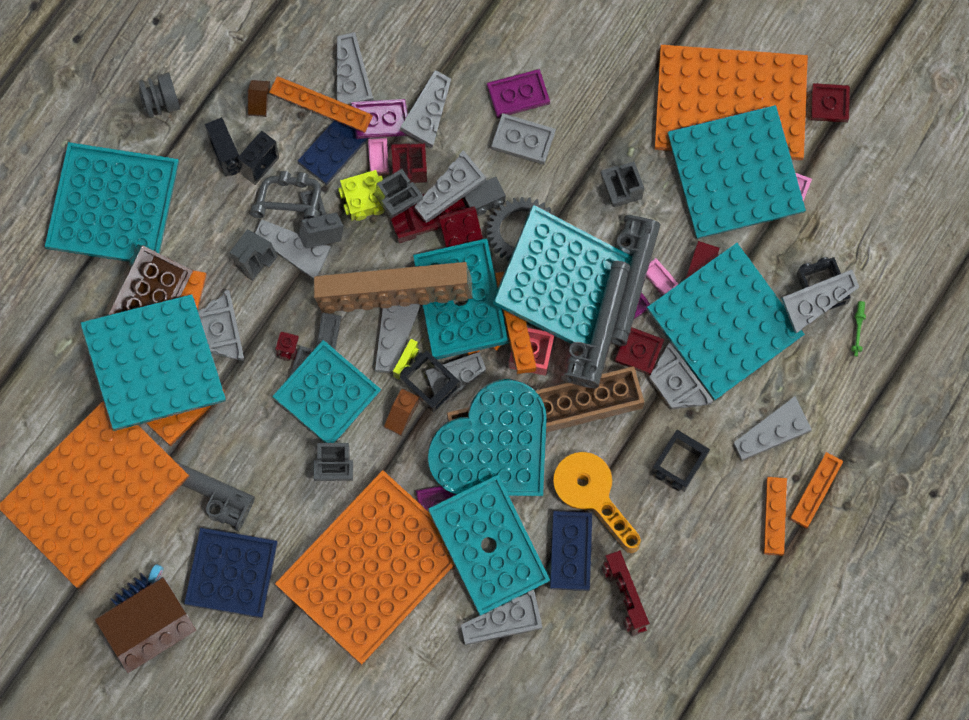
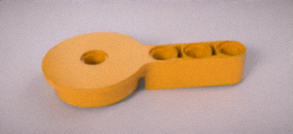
[554,452,641,553]

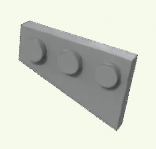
[425,352,486,405]

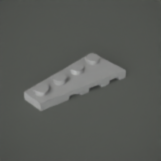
[400,70,451,148]
[415,150,486,223]
[255,219,331,280]
[781,270,859,333]
[375,304,421,374]
[461,590,543,645]

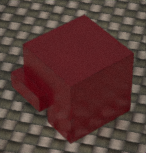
[391,143,427,183]

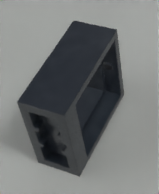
[205,117,240,176]
[237,130,279,185]
[796,257,851,311]
[400,350,461,413]
[652,430,710,492]

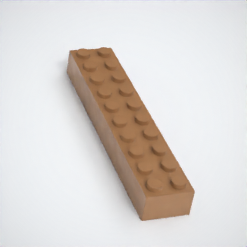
[447,366,644,433]

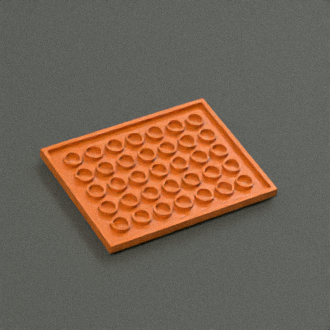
[654,45,808,161]
[0,401,189,588]
[275,470,455,665]

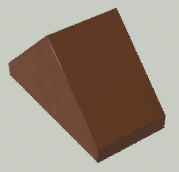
[248,80,270,117]

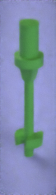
[851,301,866,357]

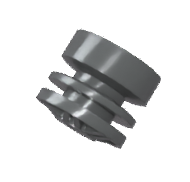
[139,72,180,118]

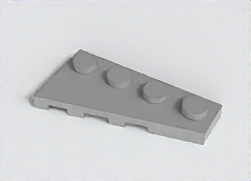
[337,32,373,105]
[733,396,812,461]

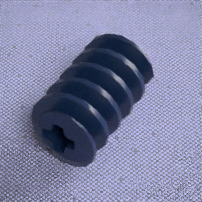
[110,572,150,605]

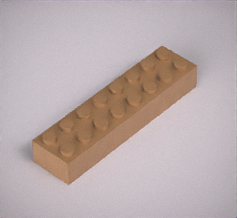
[314,262,472,314]

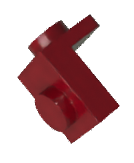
[275,332,299,361]

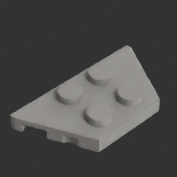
[198,290,245,361]
[649,342,713,410]

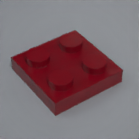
[811,83,850,123]
[438,206,483,248]
[615,327,664,375]

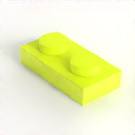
[393,339,419,380]

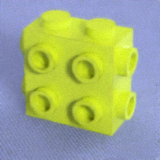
[338,170,385,221]

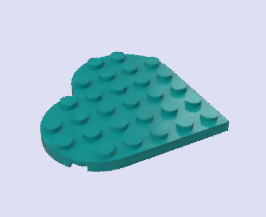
[427,379,546,496]

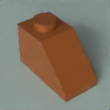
[384,389,419,436]

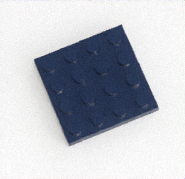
[184,528,278,619]

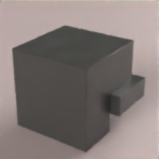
[600,161,644,208]
[374,169,423,219]
[229,229,278,281]
[314,443,353,481]

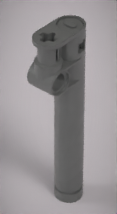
[611,215,661,346]
[561,261,631,389]
[175,461,255,532]

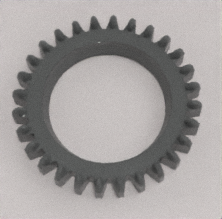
[487,197,555,262]

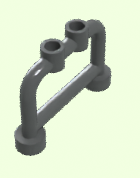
[250,171,321,219]

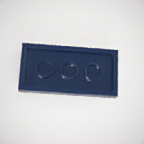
[298,121,369,186]
[550,511,592,591]

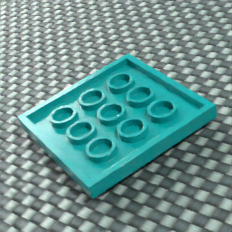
[272,340,382,443]

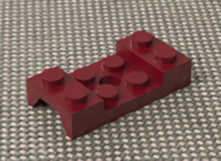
[390,193,466,244]
[602,550,650,636]

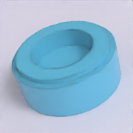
[148,564,164,583]

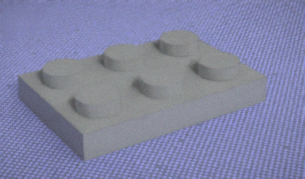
[491,113,556,165]

